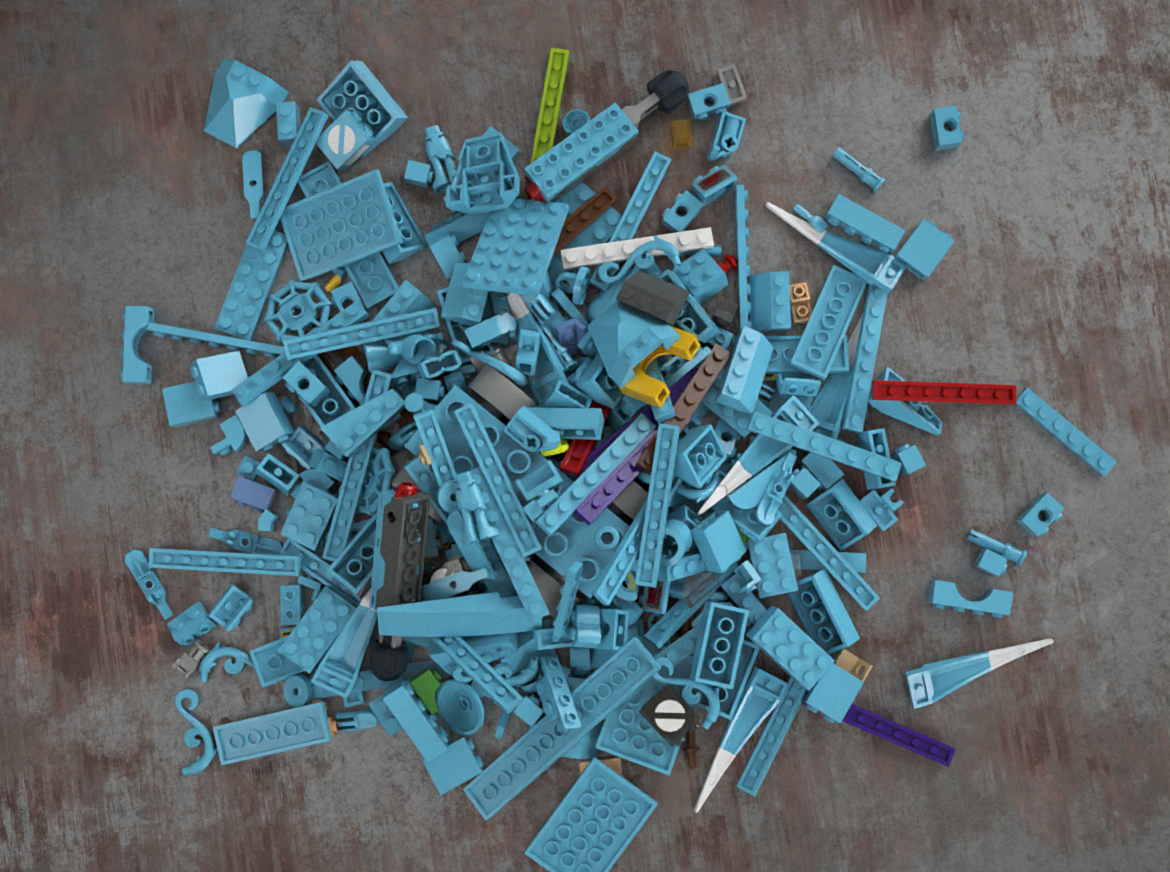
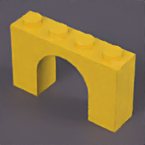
[617,326,701,408]

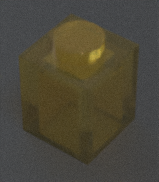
[670,119,693,150]

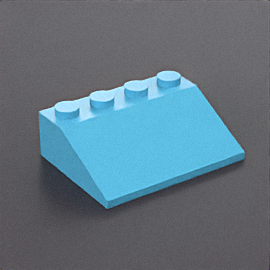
[317,61,408,157]

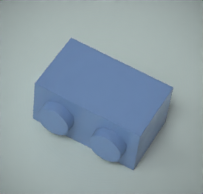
[230,476,278,513]

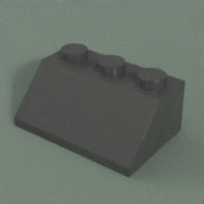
[616,270,690,327]

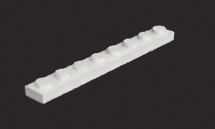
[560,227,714,270]

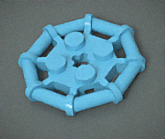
[263,279,333,343]
[356,447,395,516]

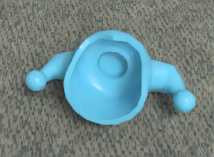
[387,332,444,364]

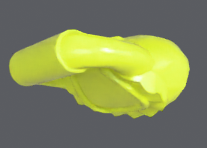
[540,439,569,457]

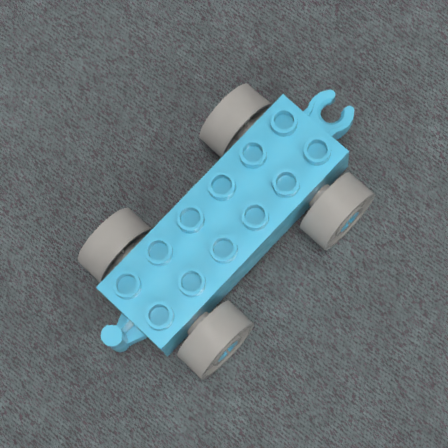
[391,364,648,618]

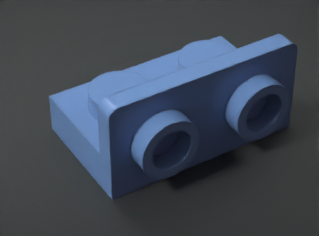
[555,318,587,357]

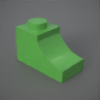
[410,665,442,715]

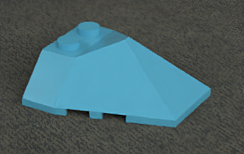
[204,58,289,149]
[445,132,519,215]
[587,301,681,388]

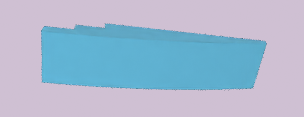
[377,592,542,637]

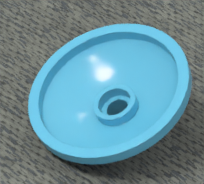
[435,679,484,735]

